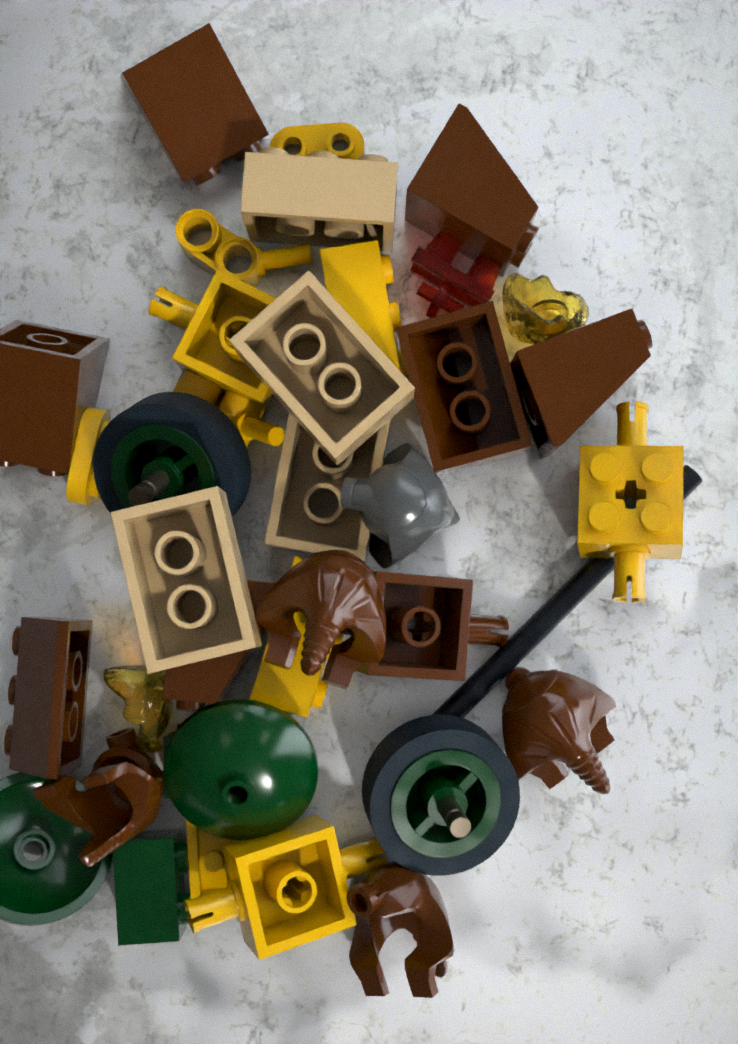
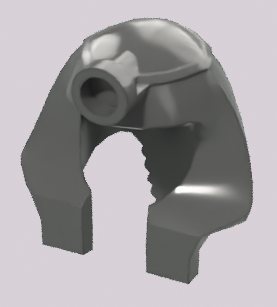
[340,443,460,569]

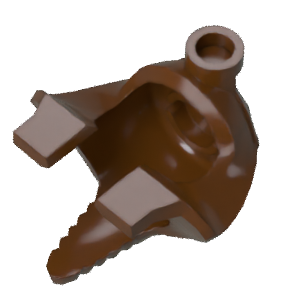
[255,549,386,690]
[502,667,617,795]
[33,727,165,867]
[346,862,454,998]

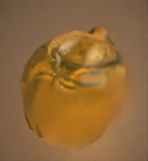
[502,273,589,345]
[103,665,174,753]

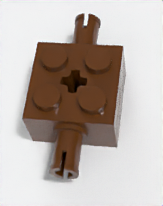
[339,571,509,681]

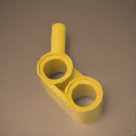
[175,209,313,287]
[173,370,285,448]

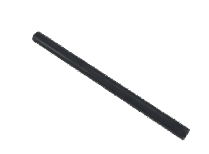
[432,465,703,718]

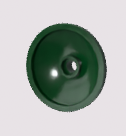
[163,699,318,840]
[0,772,113,926]

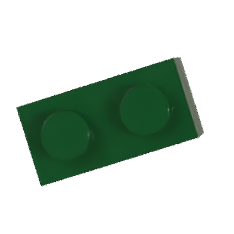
[113,829,191,946]

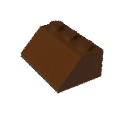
[396,301,533,473]
[4,617,93,780]

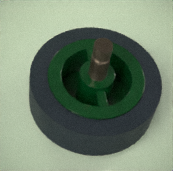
[93,392,251,517]
[362,714,520,876]

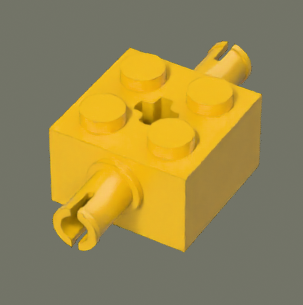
[148,269,276,411]
[577,401,684,603]
[184,814,387,960]

